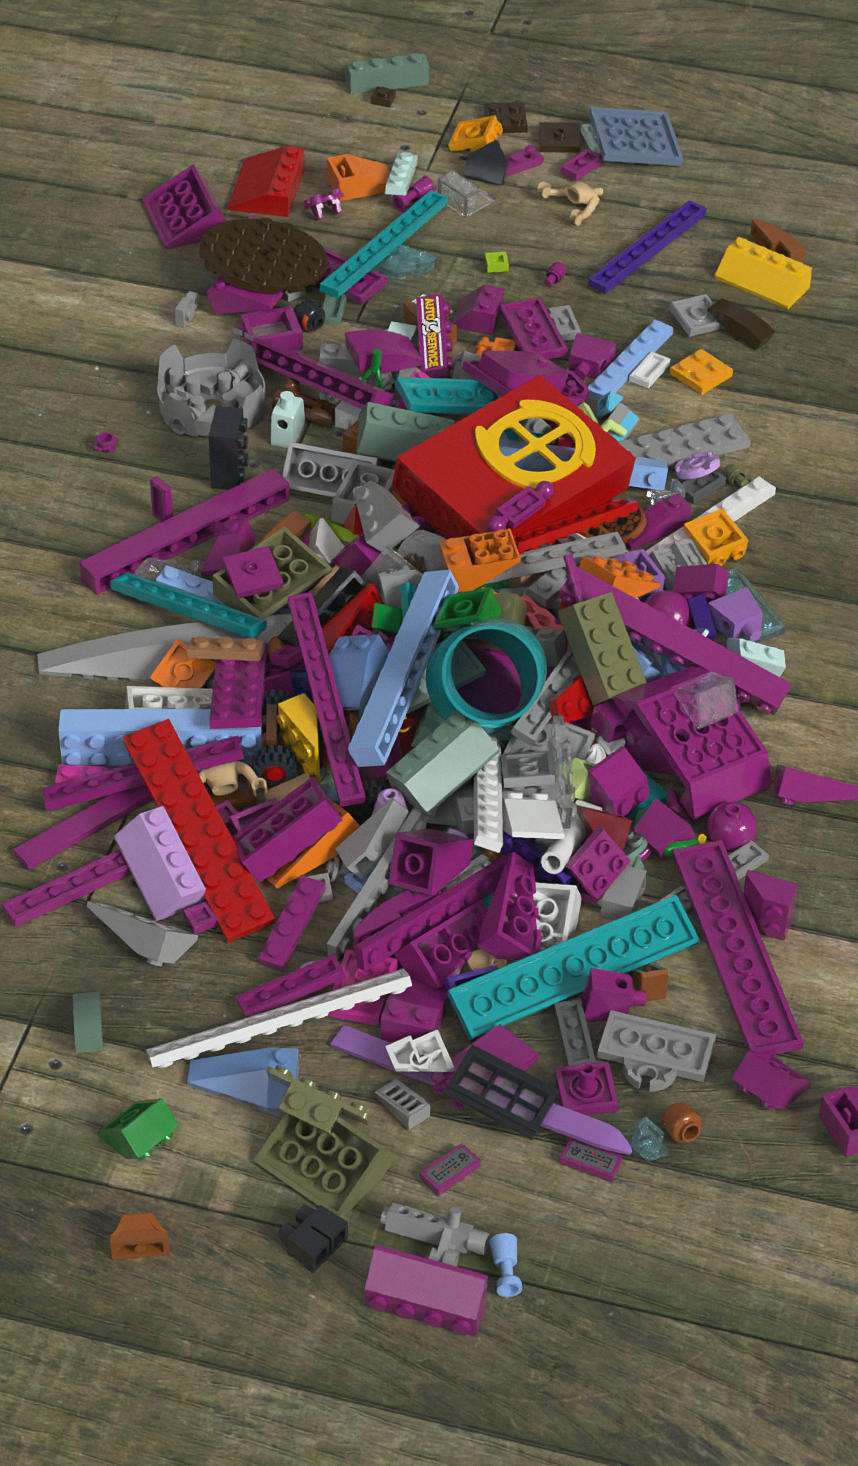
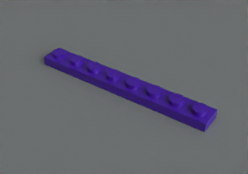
[588,200,706,294]

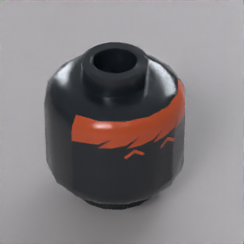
[293,300,325,332]

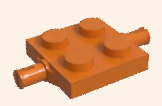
[150,639,216,688]

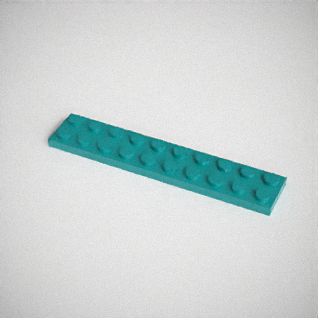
[446,895,700,1041]

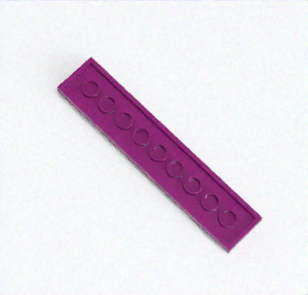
[672,840,804,1055]

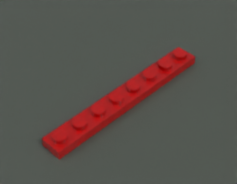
[513,498,638,555]

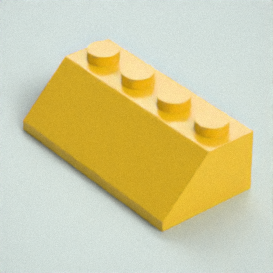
[715,237,812,310]

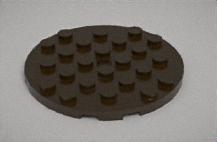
[199,218,328,294]

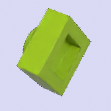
[485,251,509,273]

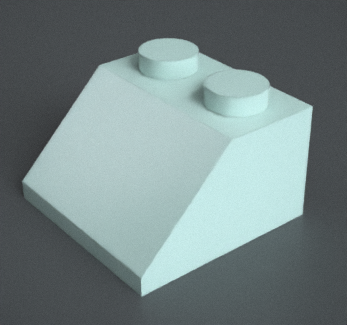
[726,638,786,677]

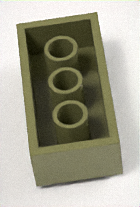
[558,592,647,705]

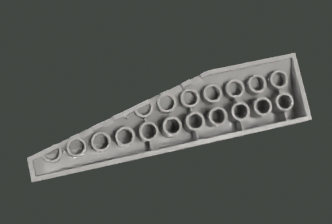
[37,613,309,689]

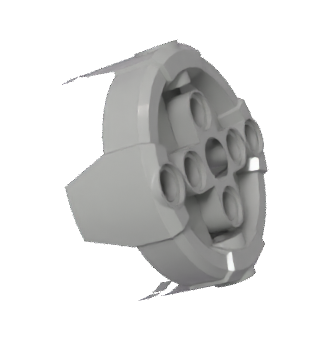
[157,328,265,437]

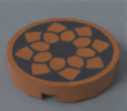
[601,505,647,543]

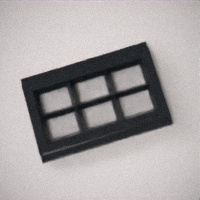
[443,1044,560,1140]

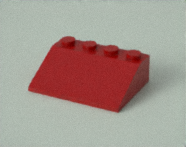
[227,146,305,217]

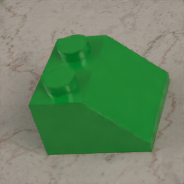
[434,587,501,633]
[97,1098,180,1160]

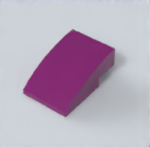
[345,330,423,374]

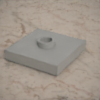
[668,294,724,337]

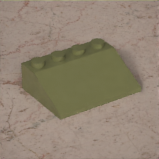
[213,526,333,619]
[253,1113,397,1218]

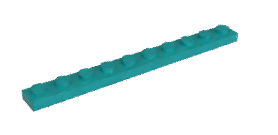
[320,190,449,298]

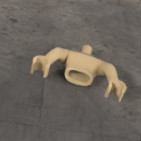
[537,181,603,226]
[198,761,268,796]

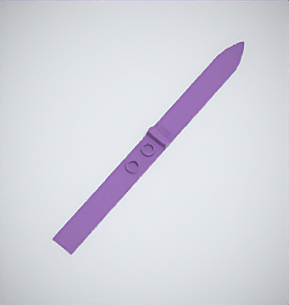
[331,1025,632,1155]

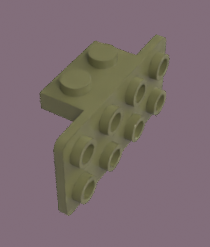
[266,1065,371,1134]

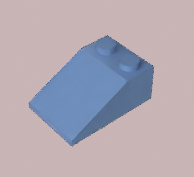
[329,634,390,711]

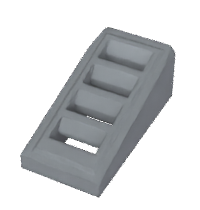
[374,1079,430,1130]

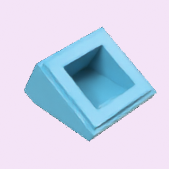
[596,391,623,420]

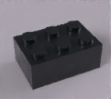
[208,406,249,490]

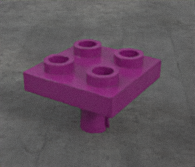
[565,827,631,900]
[554,1061,619,1115]

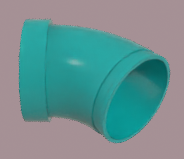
[426,618,547,735]

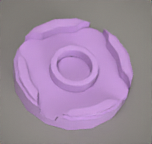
[675,452,721,479]

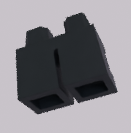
[278,1204,348,1273]

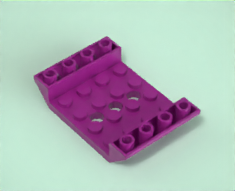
[613,666,772,820]

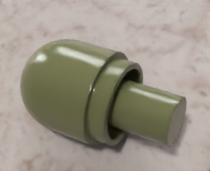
[723,464,749,487]

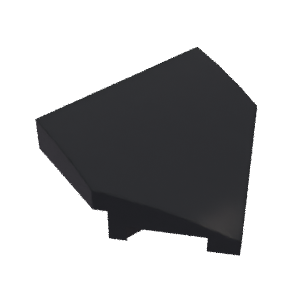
[463,139,509,185]

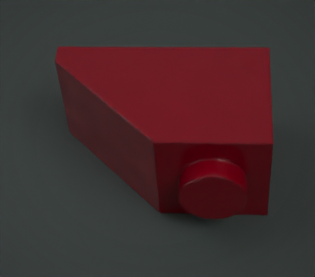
[575,805,632,851]

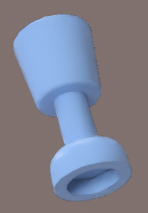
[489,1233,522,1297]

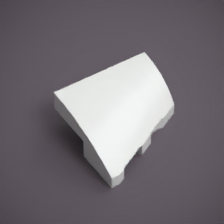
[385,1029,455,1072]

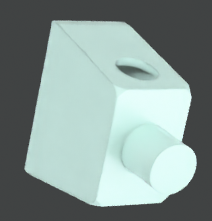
[271,391,305,448]

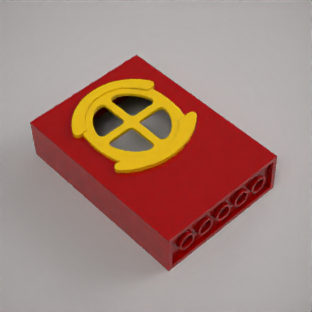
[391,375,636,552]

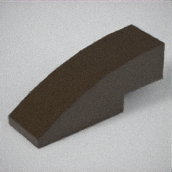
[707,298,775,351]

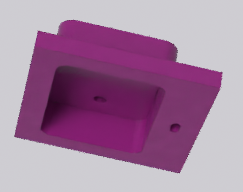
[462,350,585,406]

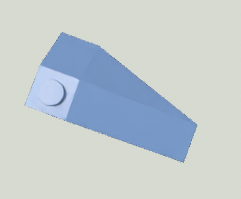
[187,1047,299,1112]

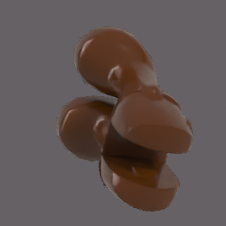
[272,378,337,427]

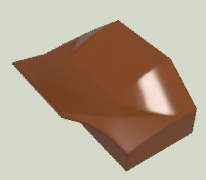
[110,1212,170,1260]

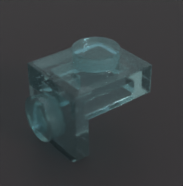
[630,1117,668,1162]

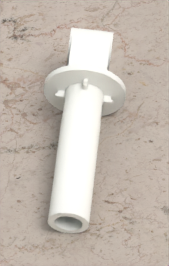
[541,800,602,874]

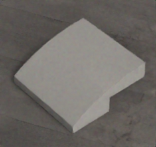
[649,538,707,591]

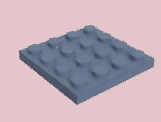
[588,107,684,166]

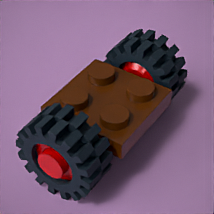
[252,689,297,789]

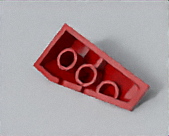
[322,583,383,655]

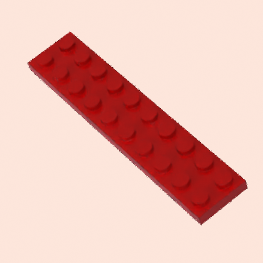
[122,718,275,944]

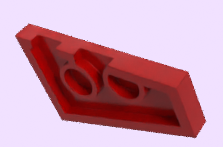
[549,674,605,725]

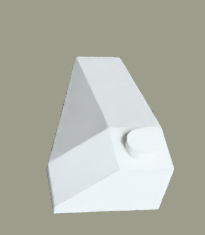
[125,686,213,709]
[533,883,582,952]

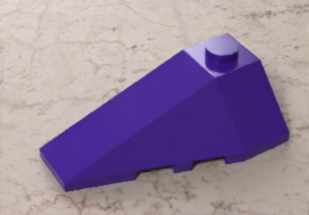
[500,831,578,885]

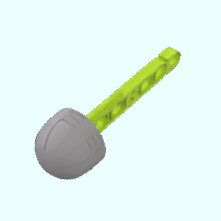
[303,512,447,572]

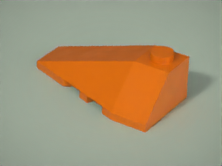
[266,799,360,889]

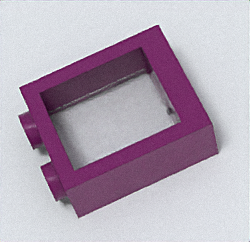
[238,306,303,351]

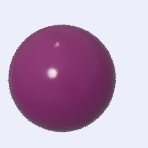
[644,590,693,628]

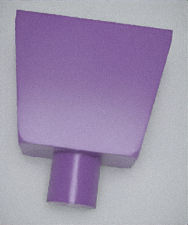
[708,587,763,642]

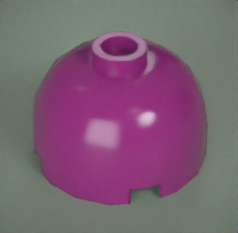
[706,802,757,852]

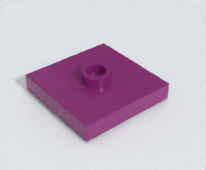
[223,546,283,599]

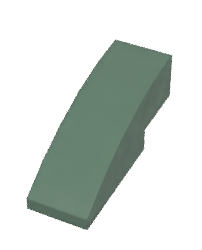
[73,991,103,1053]

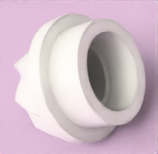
[585,743,606,764]

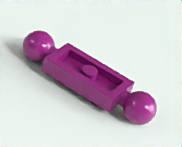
[487,481,554,532]

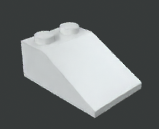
[502,792,564,839]

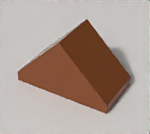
[630,965,668,1002]

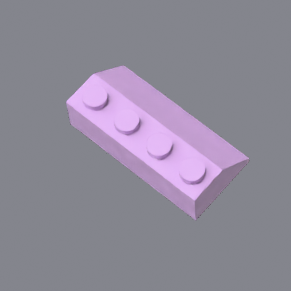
[114,806,205,921]

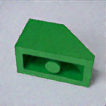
[372,603,403,636]

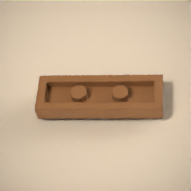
[187,636,265,661]

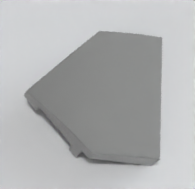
[378,565,423,609]

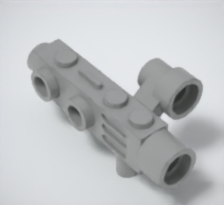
[381,1203,490,1267]

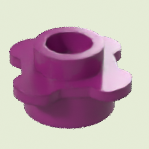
[94,432,118,453]

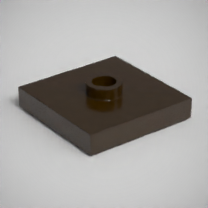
[539,122,581,153]

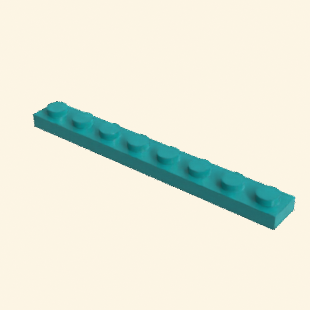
[110,573,267,638]

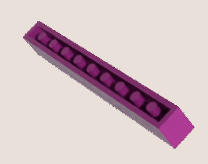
[79,469,290,595]
[558,566,792,715]

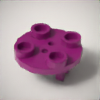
[303,188,344,221]

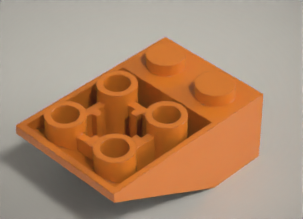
[327,154,390,201]
[439,529,521,592]
[579,555,661,598]

